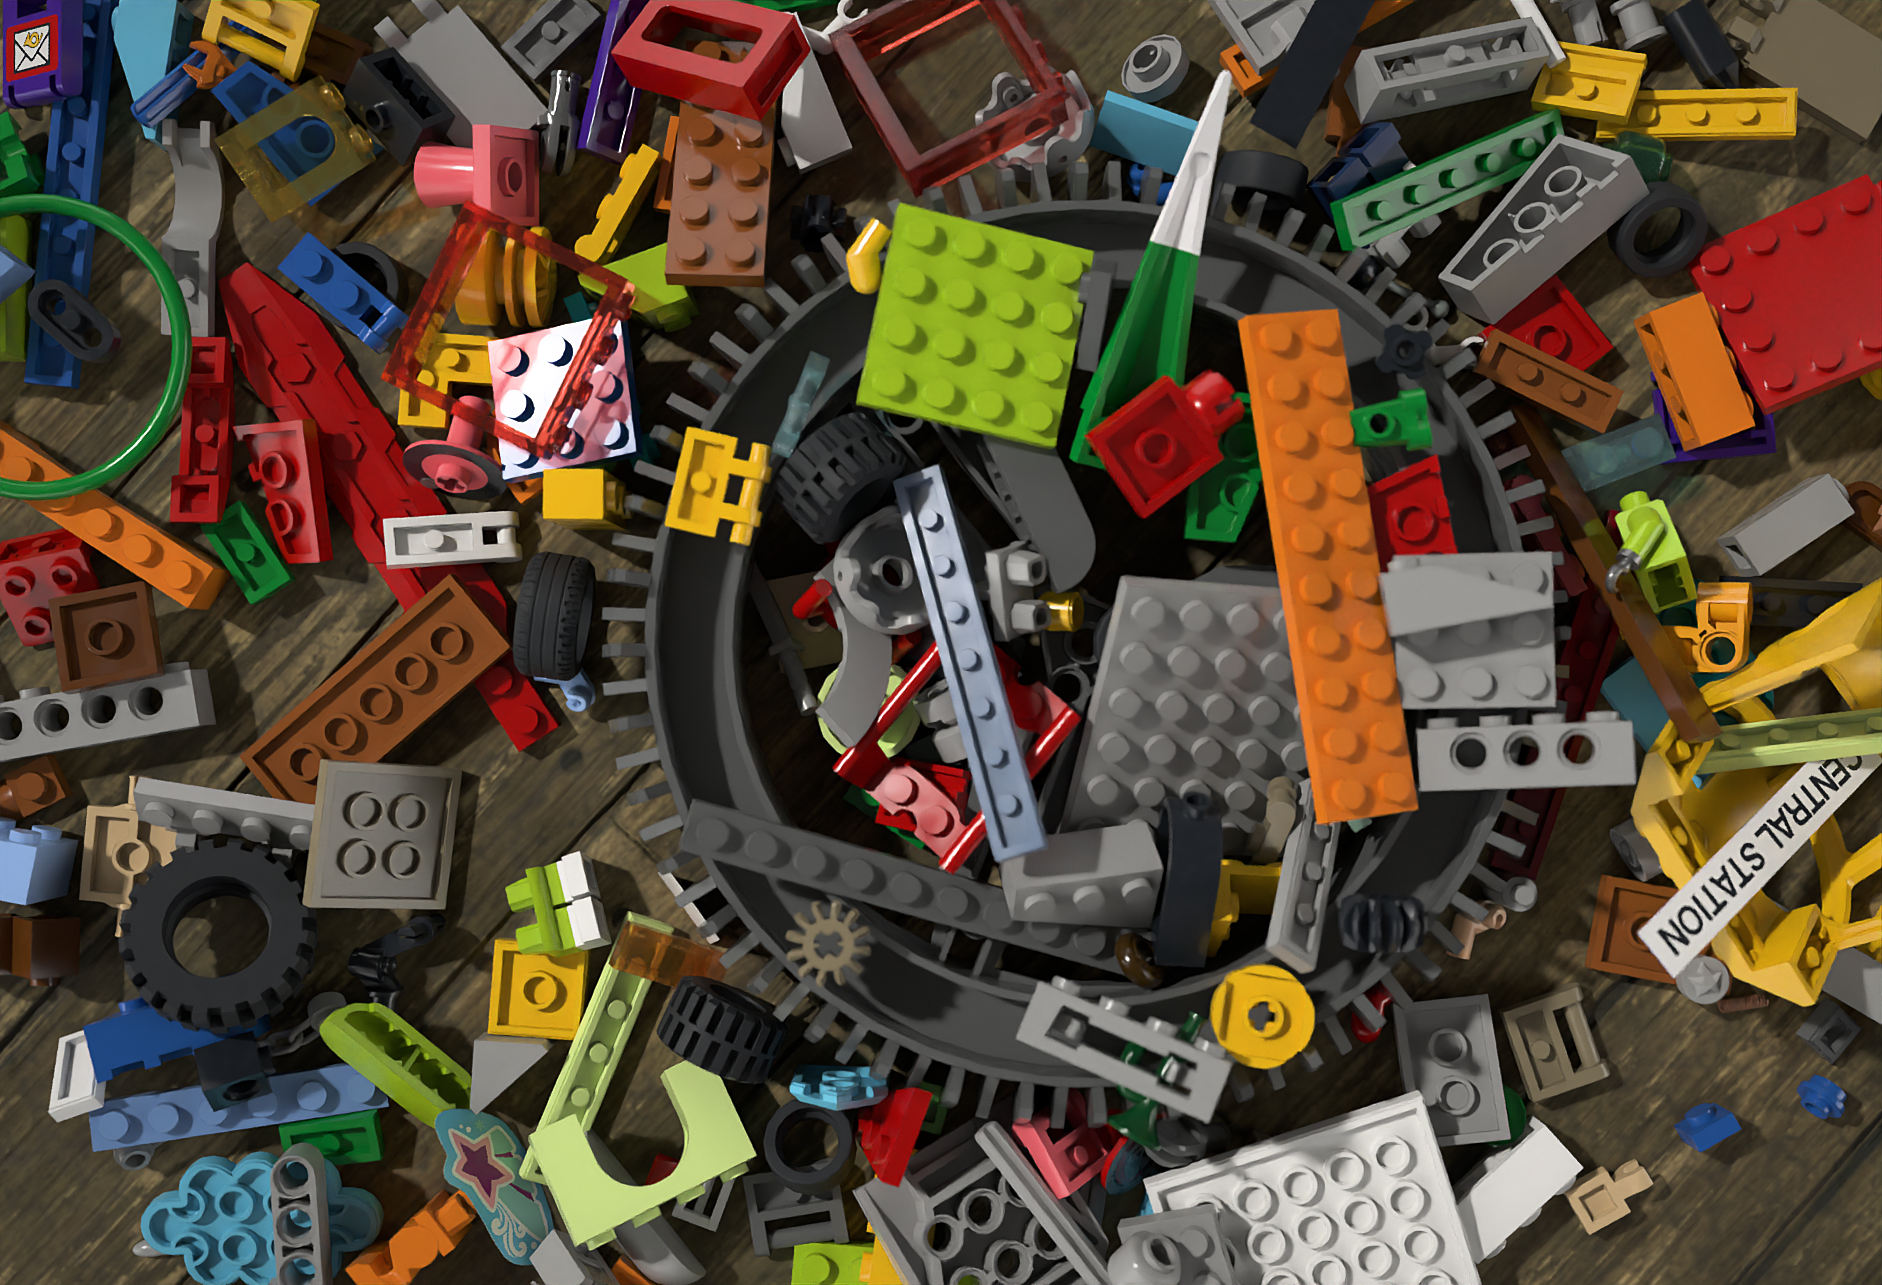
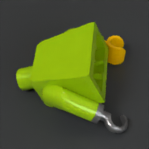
[1605,491,1698,640]

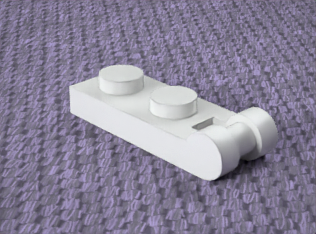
[383,511,523,569]

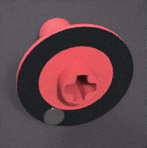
[402,396,508,500]

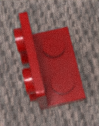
[0,528,102,647]

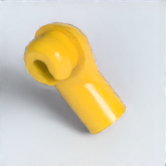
[846,218,892,294]

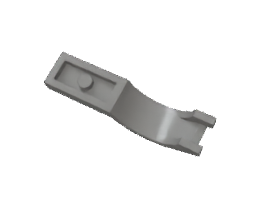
[161,118,225,337]

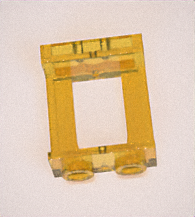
[214,75,376,223]

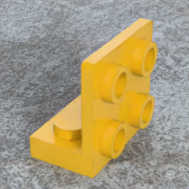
[1207,860,1283,957]

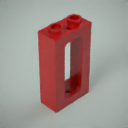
[611,0,811,122]

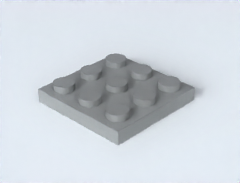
[1392,552,1556,709]

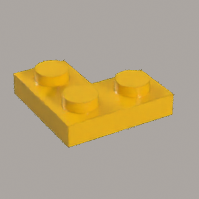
[398,331,500,430]

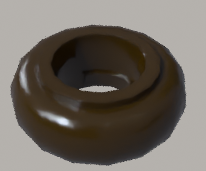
[1115,932,1165,990]

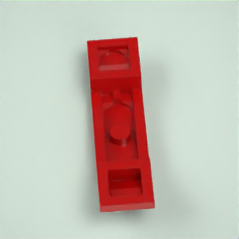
[169,337,235,524]

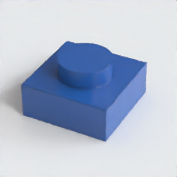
[1673,1103,1741,1153]

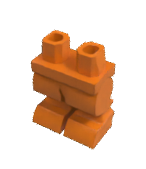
[345,1189,477,1285]

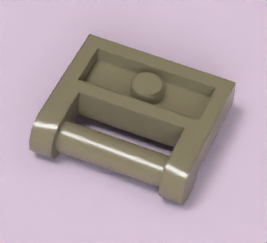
[1498,983,1611,1103]

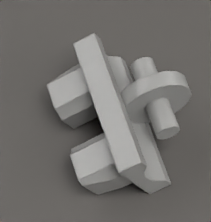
[976,541,1052,641]

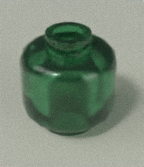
[1602,130,1673,184]

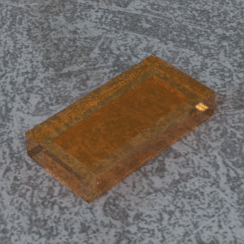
[608,919,715,988]

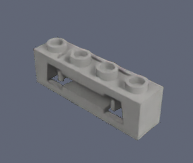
[1344,17,1550,124]
[1016,975,1233,1123]

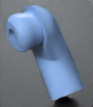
[534,667,596,712]

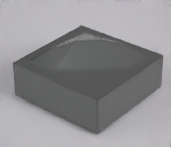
[1796,998,1862,1064]

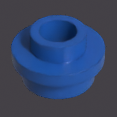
[1797,1075,1847,1119]

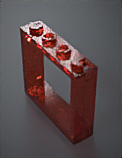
[828,0,1070,199]
[380,199,636,461]

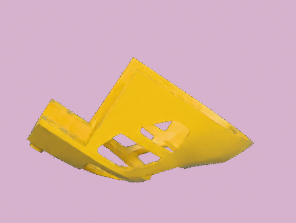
[1630,577,1882,1007]

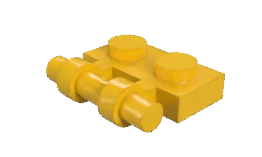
[665,427,772,546]

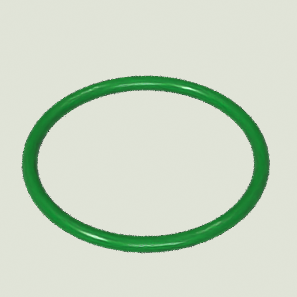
[0,194,193,501]

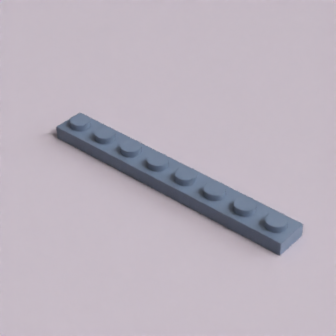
[893,465,1049,863]

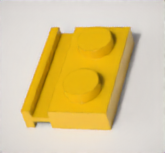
[1531,41,1647,125]

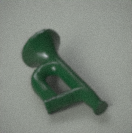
[1107,1010,1208,1152]

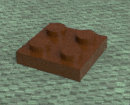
[48,580,165,695]

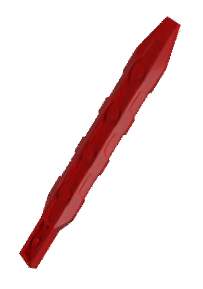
[218,262,562,752]

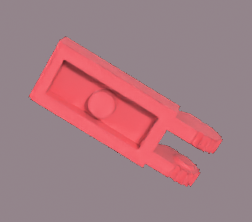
[1503,474,1588,598]

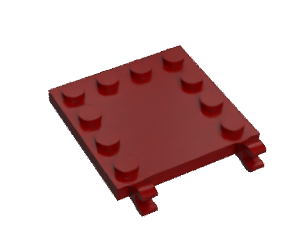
[1684,174,1882,416]

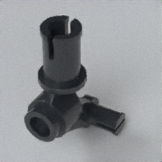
[348,913,446,1015]

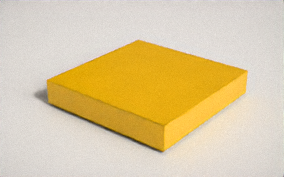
[488,938,591,1040]

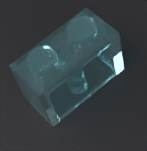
[1561,413,1677,492]

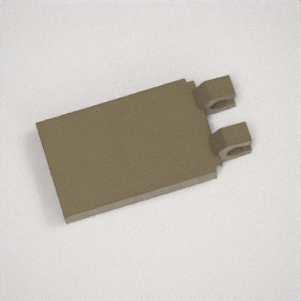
[1722,0,1882,144]

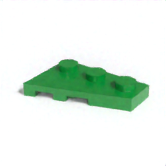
[1183,392,1262,543]

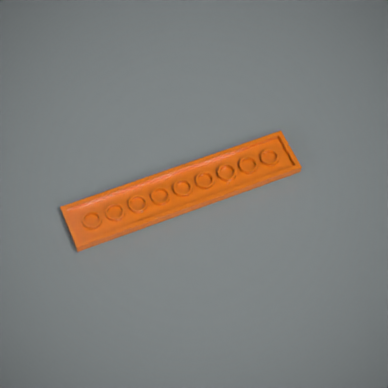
[1238,309,1418,824]

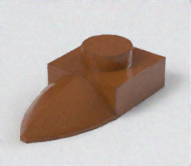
[0,754,74,821]

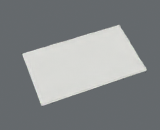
[658,872,720,944]

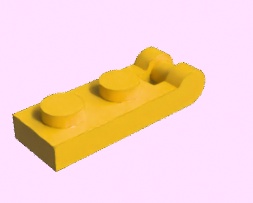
[575,144,662,271]

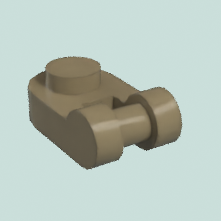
[1246,776,1297,866]

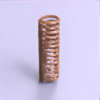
[1717,993,1769,1013]

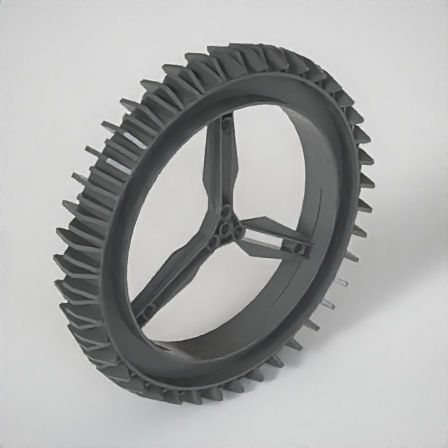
[602,161,1571,1128]

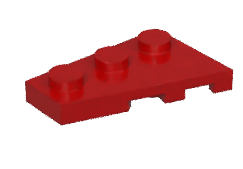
[232,419,334,564]

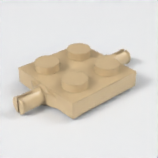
[79,775,177,937]

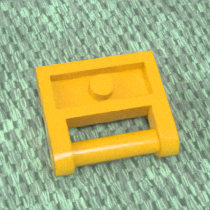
[202,0,320,82]

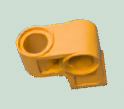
[1662,582,1753,675]

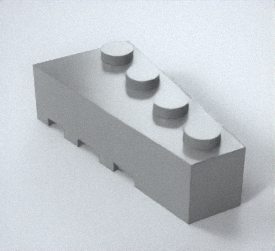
[1438,134,1650,325]

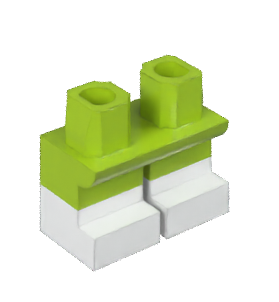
[505,851,612,957]

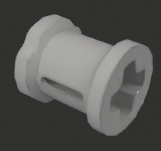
[1609,0,1667,52]

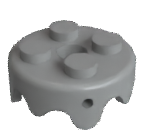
[975,65,1095,182]
[833,505,931,635]

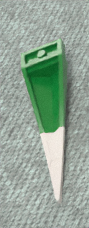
[1069,71,1232,470]

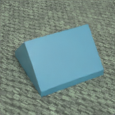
[1089,90,1199,176]

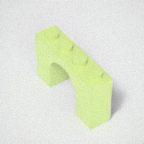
[528,1060,757,1251]

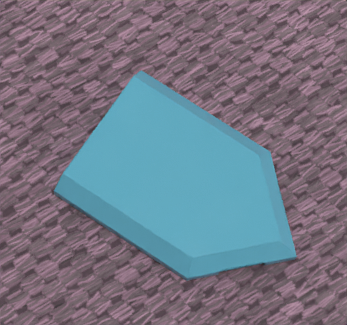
[790,1064,890,1111]

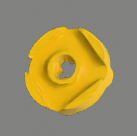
[1210,964,1314,1068]

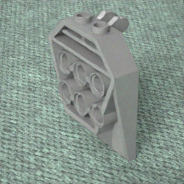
[852,1092,1109,1285]

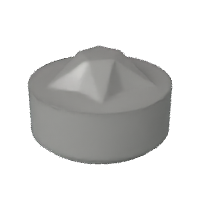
[1676,954,1729,1004]

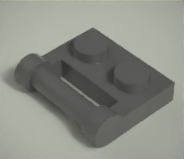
[742,1157,850,1258]

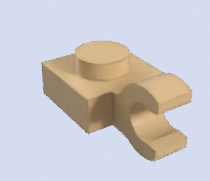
[1563,1159,1653,1235]

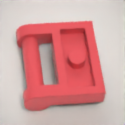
[1012,1087,1111,1200]

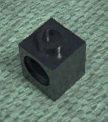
[193,1031,276,1112]

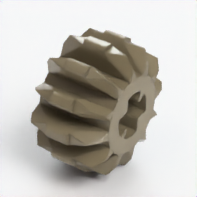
[786,900,871,987]

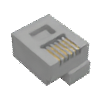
[529,1229,620,1285]

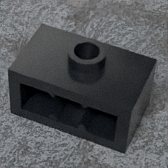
[341,47,456,167]

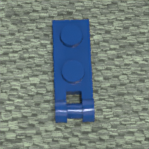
[277,232,411,355]

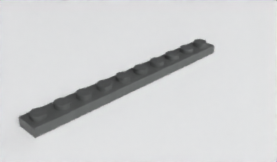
[678,798,1152,975]

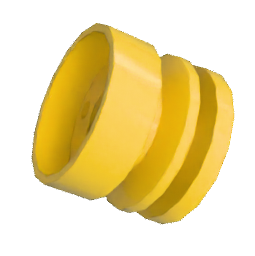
[453,224,557,328]

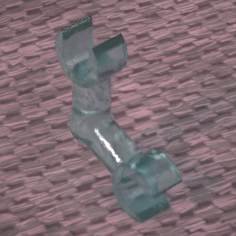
[771,352,830,458]

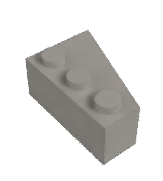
[998,822,1163,928]

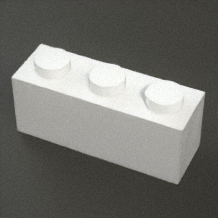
[1451,1115,1583,1264]

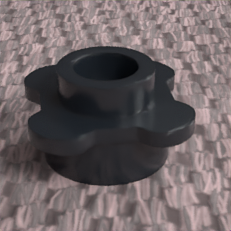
[1376,324,1433,380]

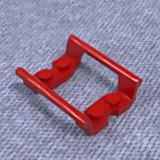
[832,640,1082,875]

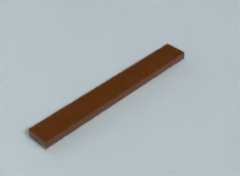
[1499,404,1723,743]

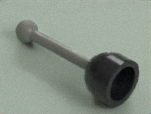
[1347,255,1449,318]

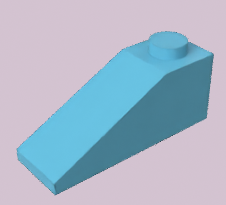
[111,0,195,151]

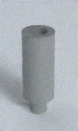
[1482,869,1538,912]

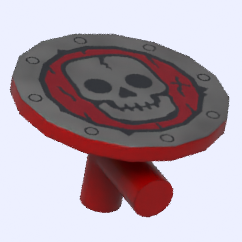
[1100,1108,1163,1196]

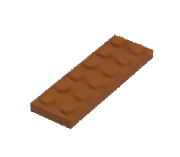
[665,40,778,287]
[239,574,513,805]

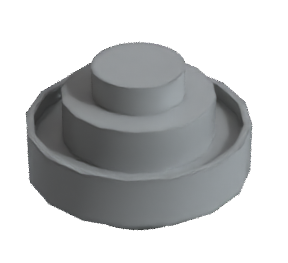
[1121,34,1190,103]

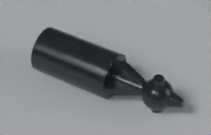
[1661,0,1740,89]

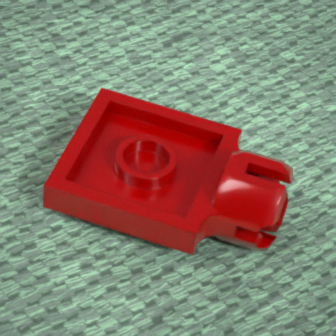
[1084,370,1245,519]

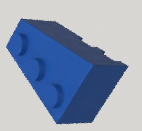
[83,971,272,1083]

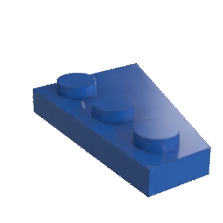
[211,60,384,206]

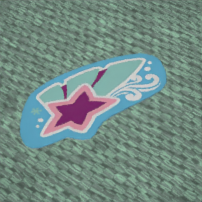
[435,1109,554,1265]

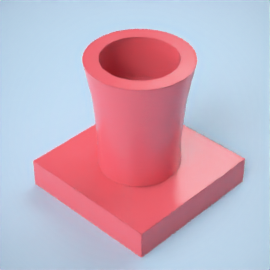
[414,124,539,227]

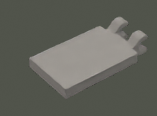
[374,0,548,149]

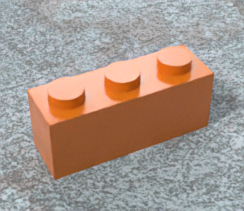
[1633,292,1756,452]

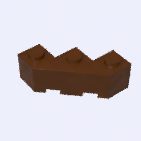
[0,913,80,986]

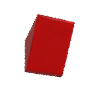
[644,1152,680,1186]

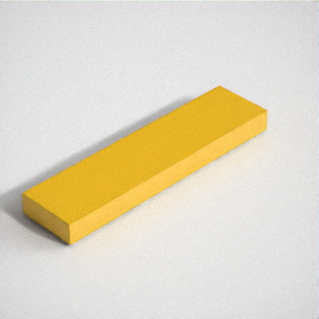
[1595,88,1798,142]

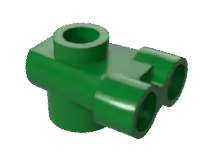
[1349,388,1432,451]

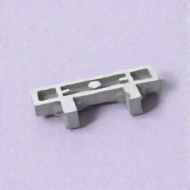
[133,777,315,868]

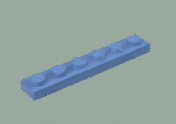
[88,1063,391,1152]

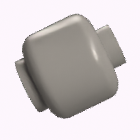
[1107,1231,1182,1285]

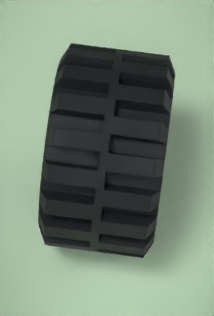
[774,412,907,544]
[656,976,790,1083]

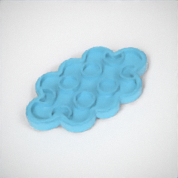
[140,1151,384,1285]

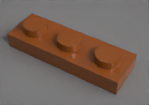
[1470,329,1624,436]

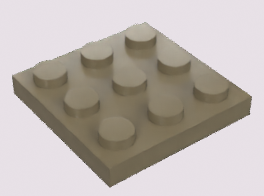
[302,759,462,909]

